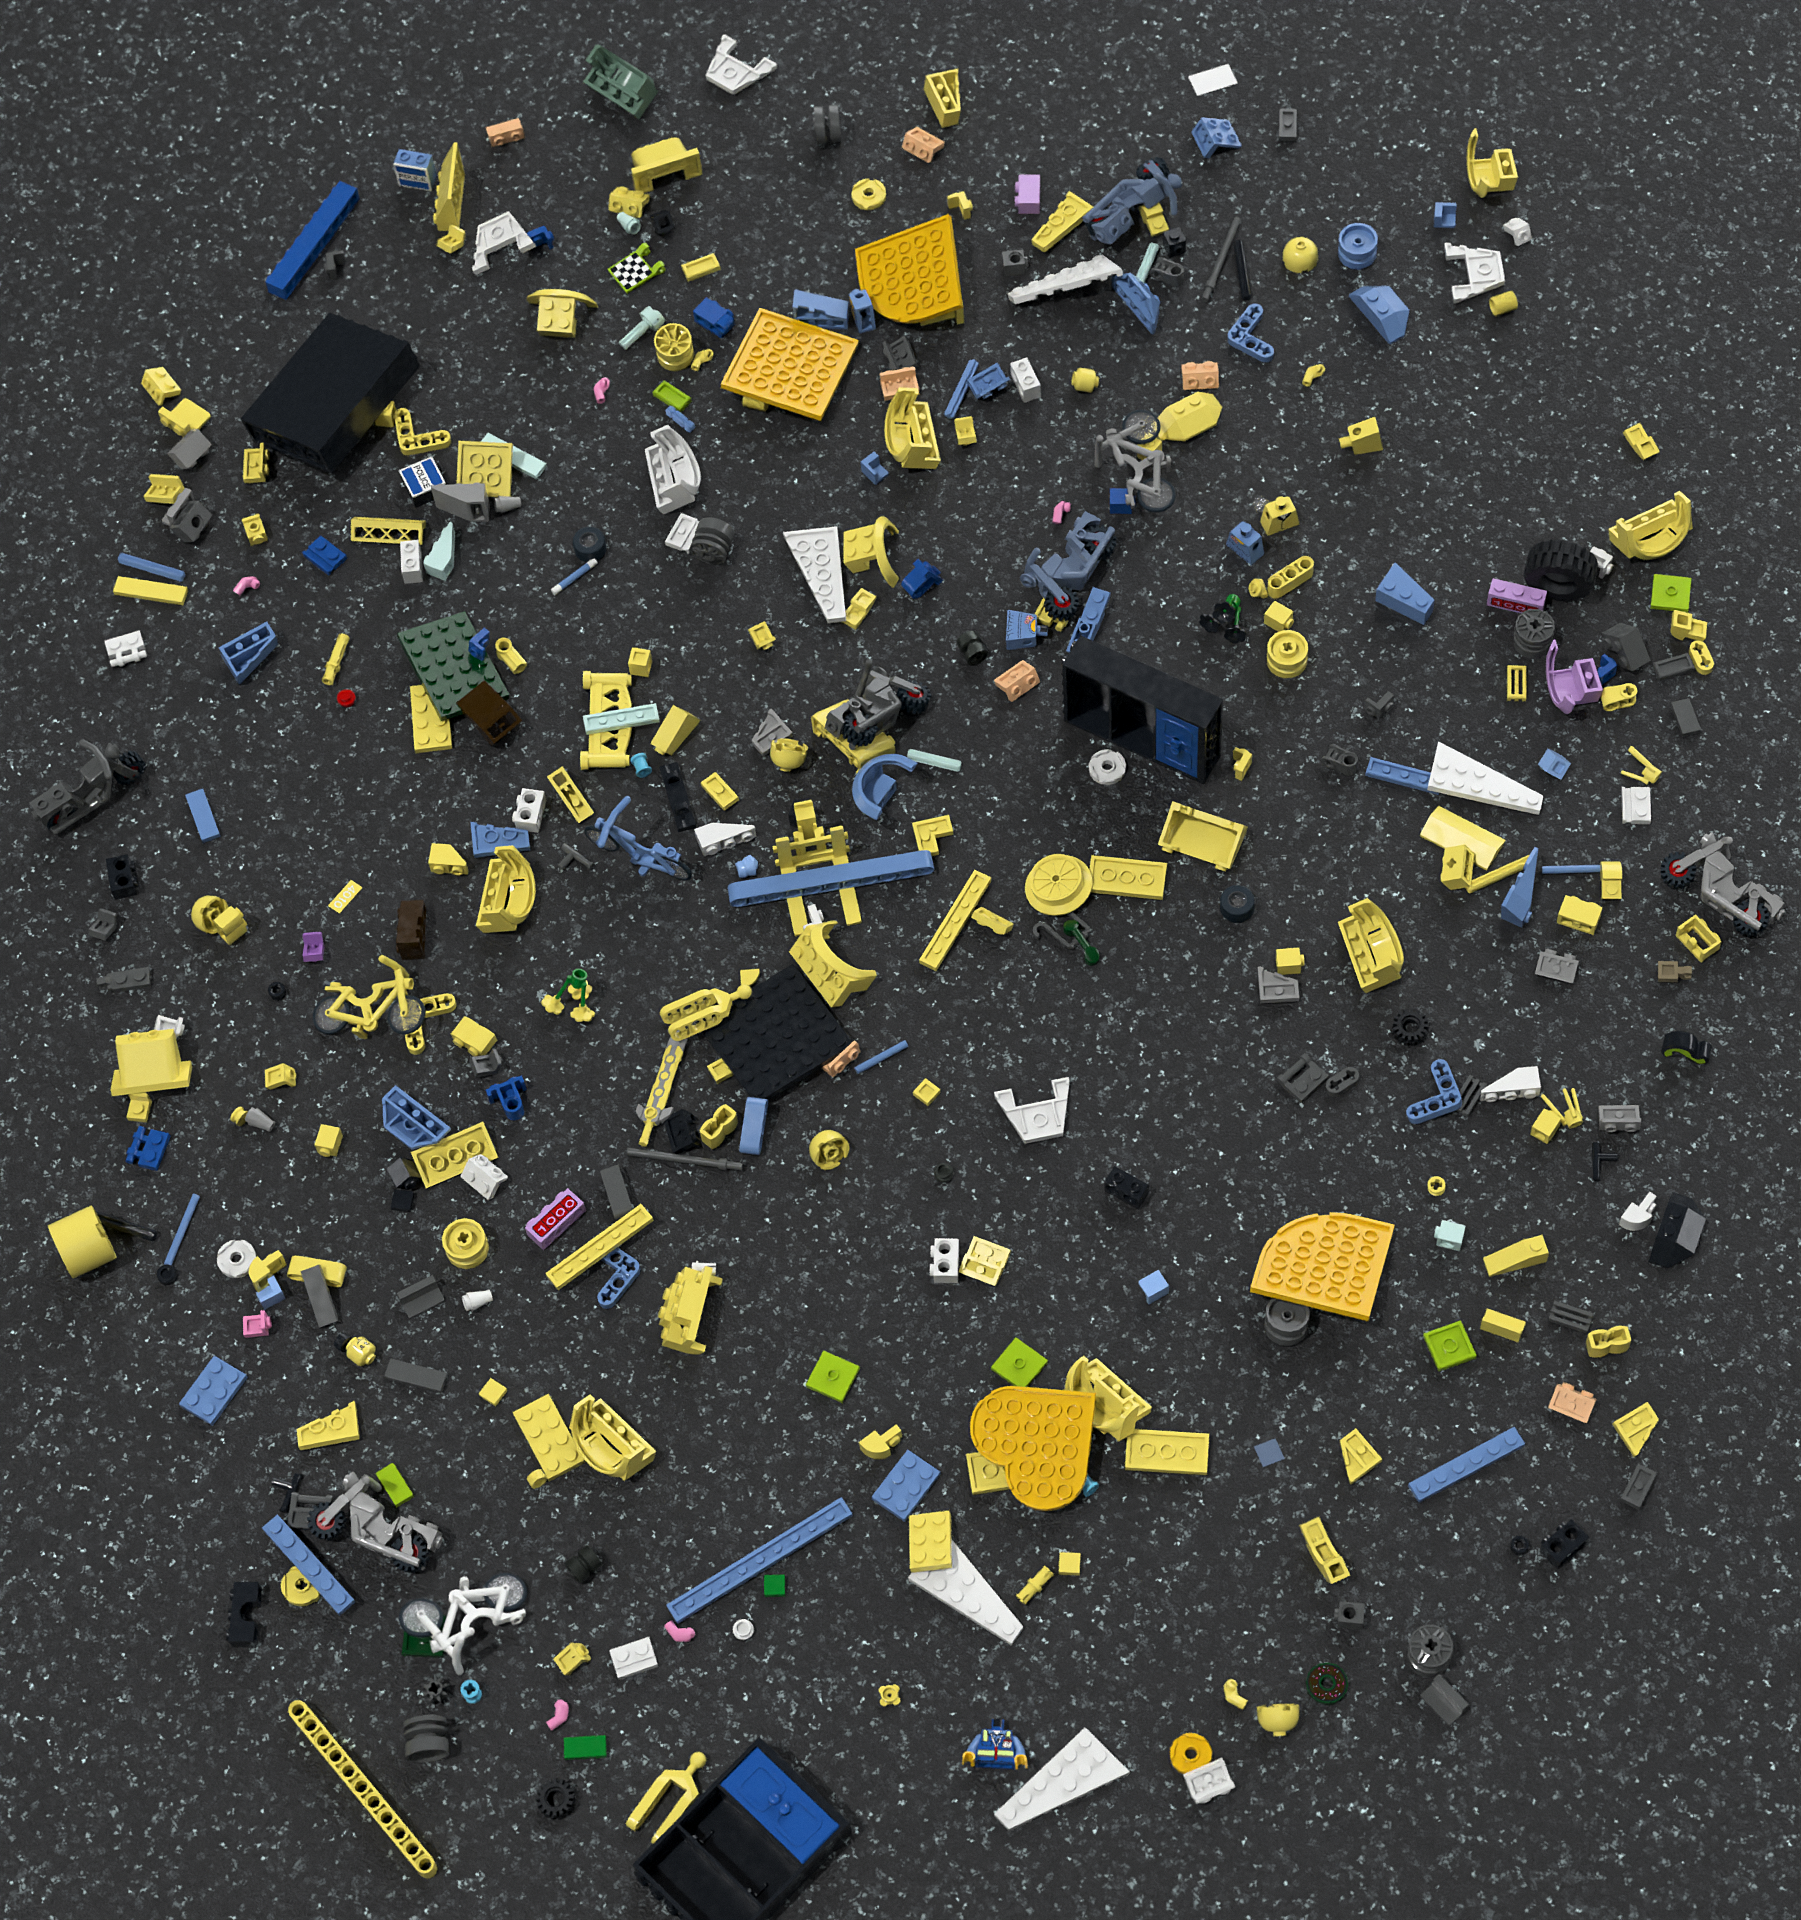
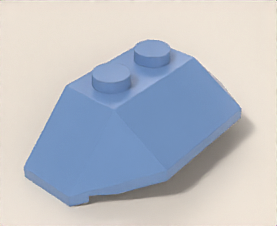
[1112,273,1160,334]
[1349,286,1409,345]
[382,1085,451,1149]

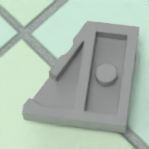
[1257,966,1299,1003]

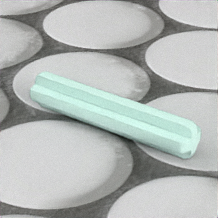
[1136,242,1159,283]
[907,749,962,772]

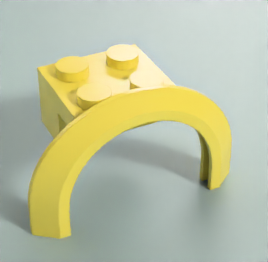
[1467,128,1518,198]
[527,289,598,338]
[844,516,899,588]

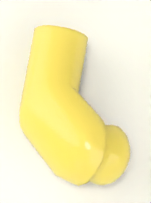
[691,349,714,371]
[1302,364,1325,386]
[1223,1679,1248,1710]

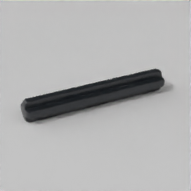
[1234,239,1251,300]
[96,1211,157,1241]

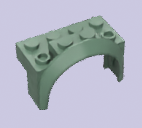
[583,45,658,119]

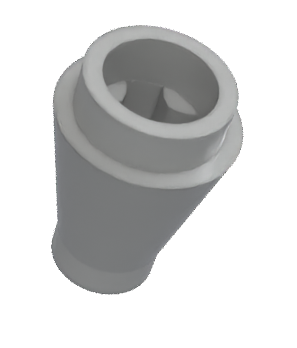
[494,496,521,513]
[245,1107,275,1132]

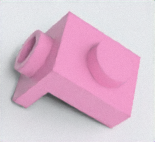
[243,1310,272,1338]

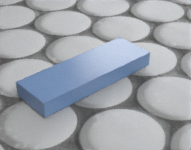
[185,789,221,843]

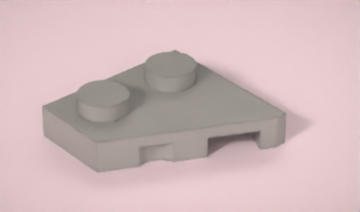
[752,709,793,757]

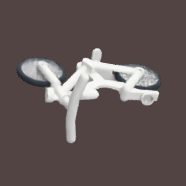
[399,1573,527,1675]

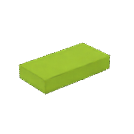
[653,380,692,412]
[376,1463,414,1508]

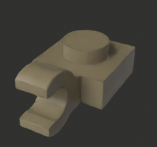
[1658,961,1692,982]

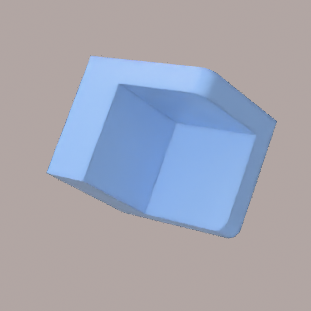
[1538,749,1571,779]
[1139,1270,1169,1304]
[256,1276,286,1310]

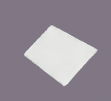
[1188,64,1237,96]

